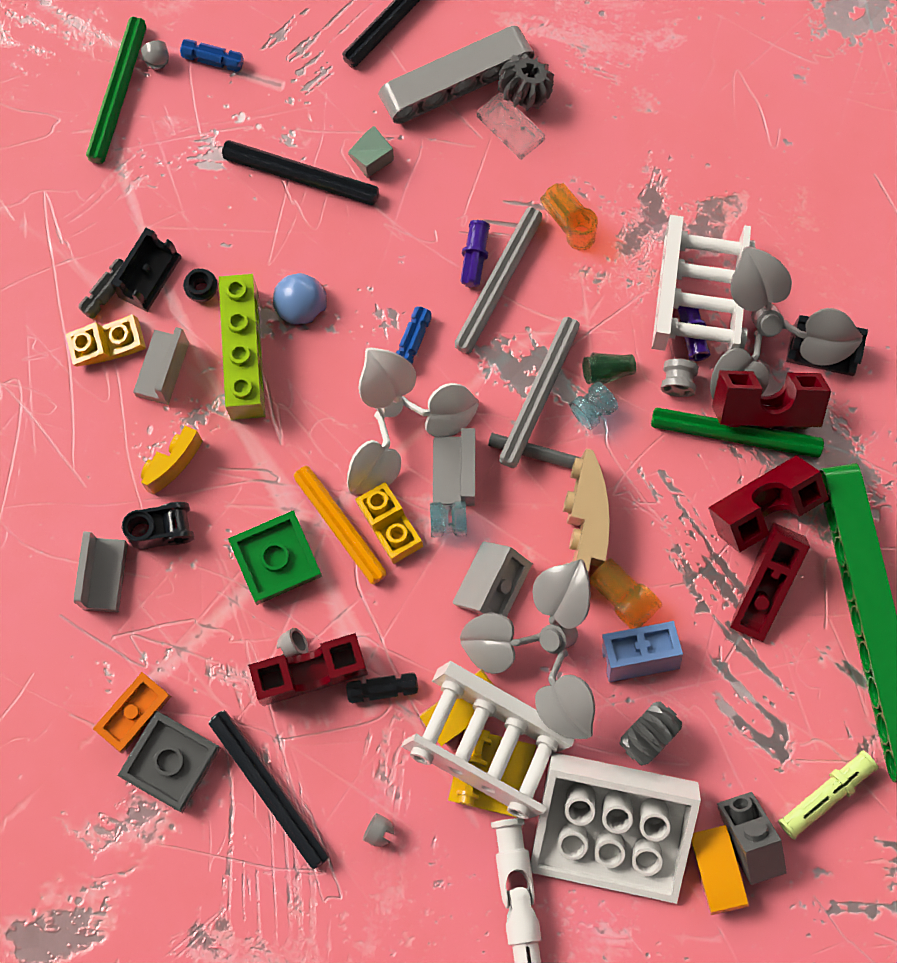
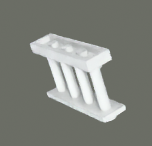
[651,215,755,351]
[401,661,575,819]

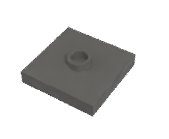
[117,710,221,813]

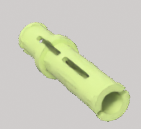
[778,750,879,840]

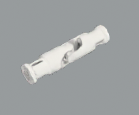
[491,818,542,963]

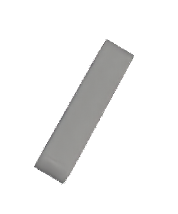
[378,26,535,124]

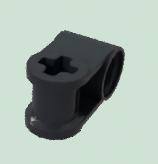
[122,502,194,550]

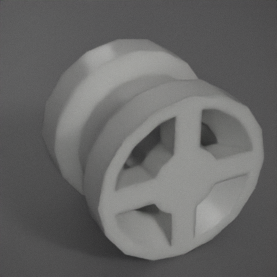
[661,359,699,397]

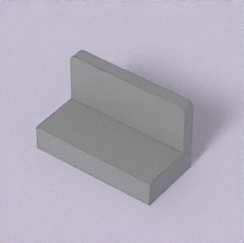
[133,327,189,405]
[433,428,475,506]
[73,531,128,613]
[453,541,533,617]

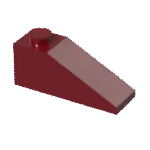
[730,522,810,642]

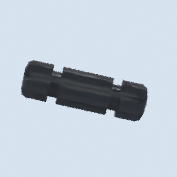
[346,672,418,704]

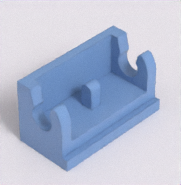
[602,621,683,682]

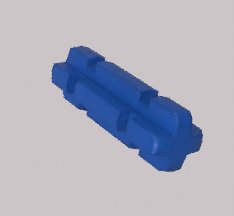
[180,39,244,72]
[396,306,432,364]

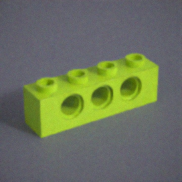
[219,274,266,420]

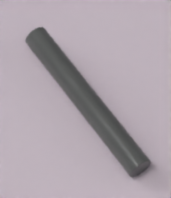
[488,433,581,469]

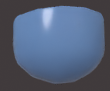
[273,273,327,324]

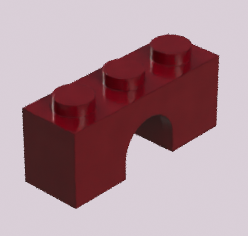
[712,370,831,429]
[708,455,829,553]
[248,633,368,706]

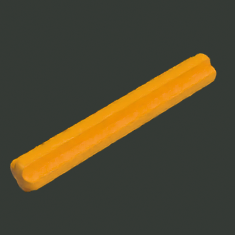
[294,465,386,584]

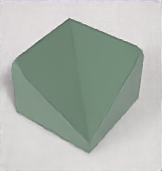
[348,126,394,178]

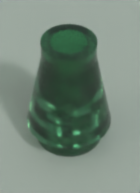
[582,352,636,387]

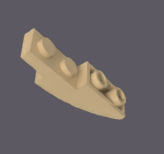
[563,448,610,571]

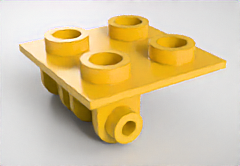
[448,728,536,818]

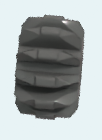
[497,54,554,111]
[620,702,682,765]

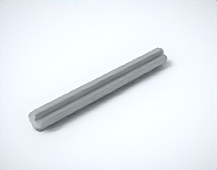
[455,207,542,354]
[499,317,580,468]

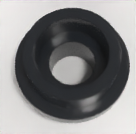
[183,269,218,302]

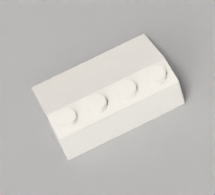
[530,752,701,904]

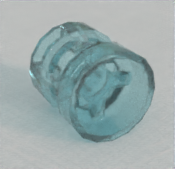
[569,381,619,430]
[430,501,467,538]

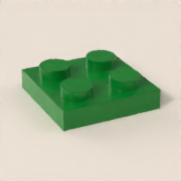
[228,510,322,605]

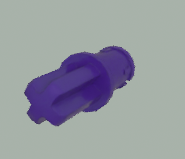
[460,220,490,288]
[678,306,711,361]

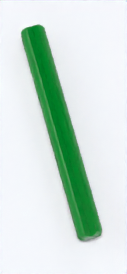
[86,16,147,164]
[651,407,824,458]

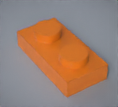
[93,672,172,754]

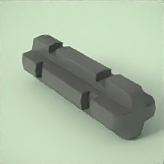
[78,258,124,319]

